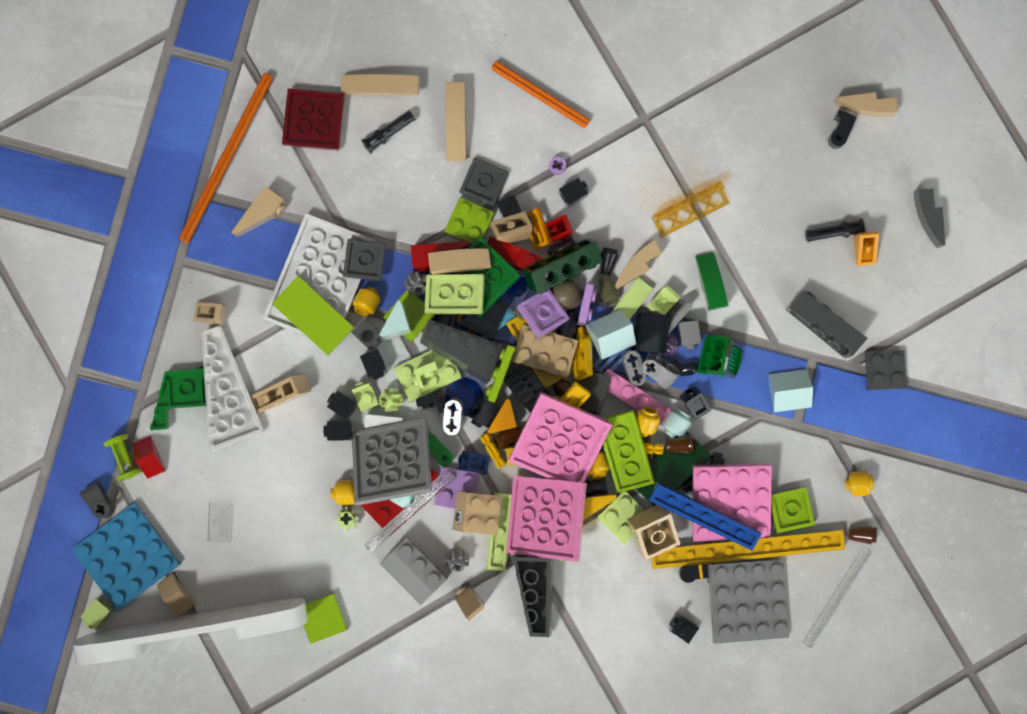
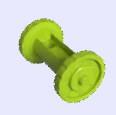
[103,434,142,482]

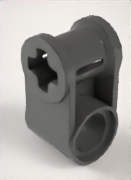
[80,481,114,518]

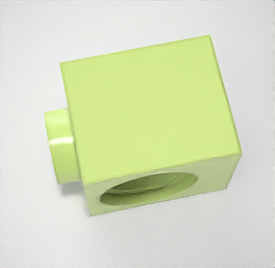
[80,597,115,629]

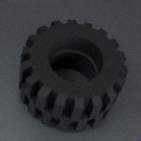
[505,364,552,413]

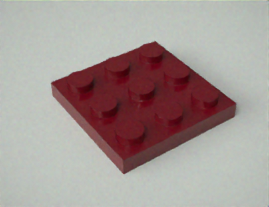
[282,88,345,151]

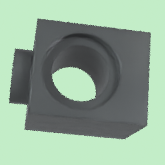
[351,319,382,350]

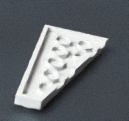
[201,325,264,452]

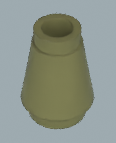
[598,275,619,305]

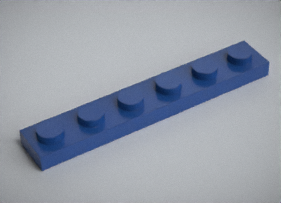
[648,482,762,551]

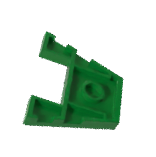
[150,368,206,431]

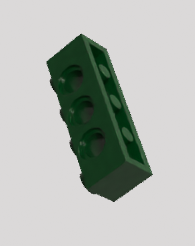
[523,237,603,294]

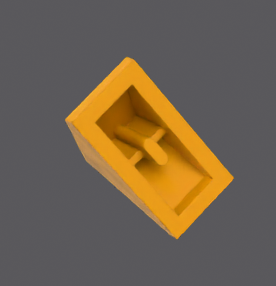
[853,231,879,266]
[487,399,517,434]

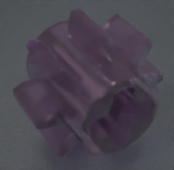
[660,334,680,358]

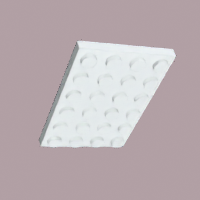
[263,213,377,337]

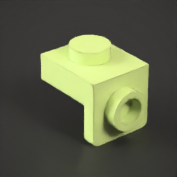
[646,285,680,315]

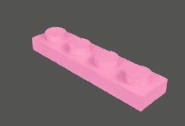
[604,369,672,426]

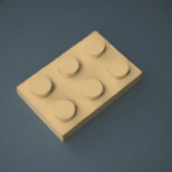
[512,325,578,378]

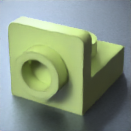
[412,362,438,389]
[352,381,379,412]

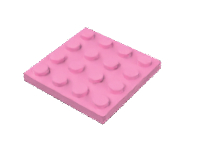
[508,392,612,483]
[692,464,772,542]
[506,476,587,562]

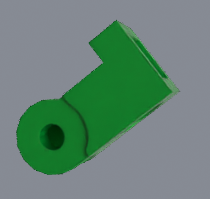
[428,433,453,467]

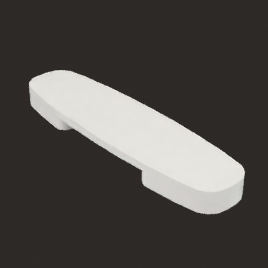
[73,598,308,665]

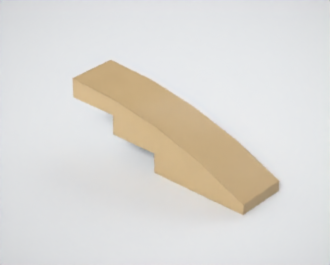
[341,74,420,97]
[445,82,466,161]

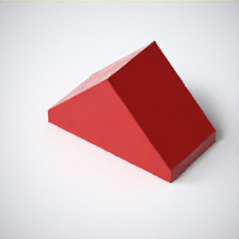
[546,214,573,243]
[133,436,166,479]

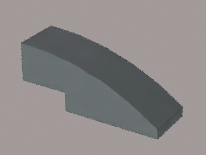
[914,189,946,248]

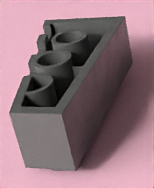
[786,291,867,359]
[420,320,501,385]
[512,556,553,637]

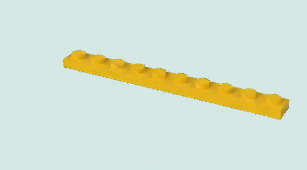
[651,530,845,569]

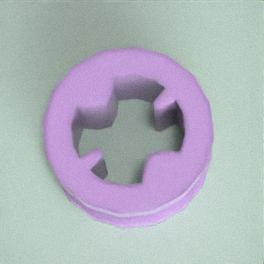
[549,157,566,175]

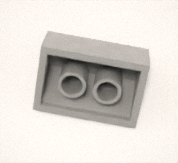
[380,537,448,605]

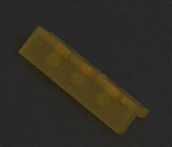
[651,181,729,238]

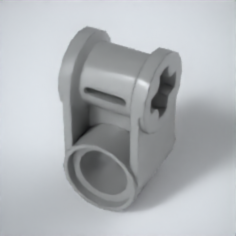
[642,353,680,389]

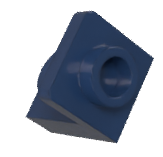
[458,450,490,475]

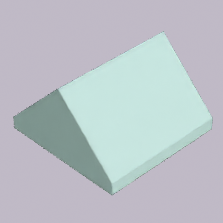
[379,301,412,340]
[585,310,636,360]
[768,369,813,412]

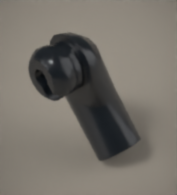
[670,359,698,376]

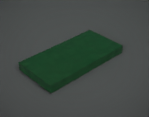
[636,432,712,507]

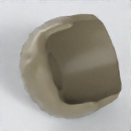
[551,279,582,312]

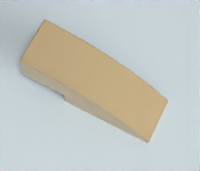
[835,92,898,117]
[614,240,662,290]
[428,249,491,275]

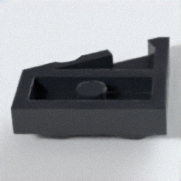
[459,300,509,340]

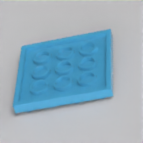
[71,503,181,612]

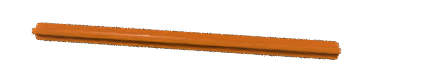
[179,73,273,243]

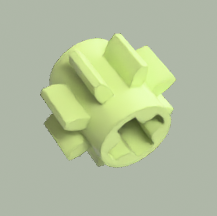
[379,388,403,411]
[335,506,360,531]

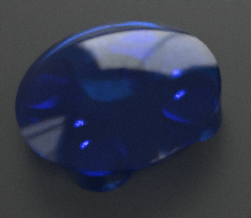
[445,378,483,416]

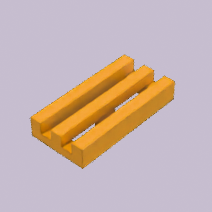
[526,208,552,250]

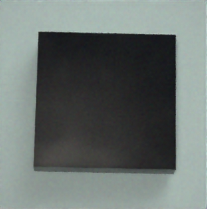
[631,312,672,354]

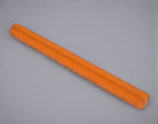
[492,61,590,128]

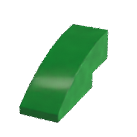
[695,252,729,311]

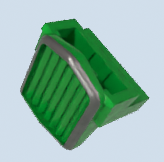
[697,335,742,378]

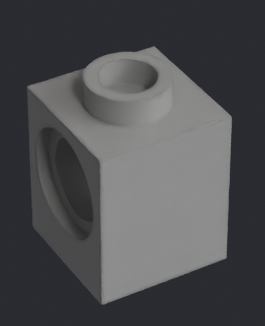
[677,320,701,350]

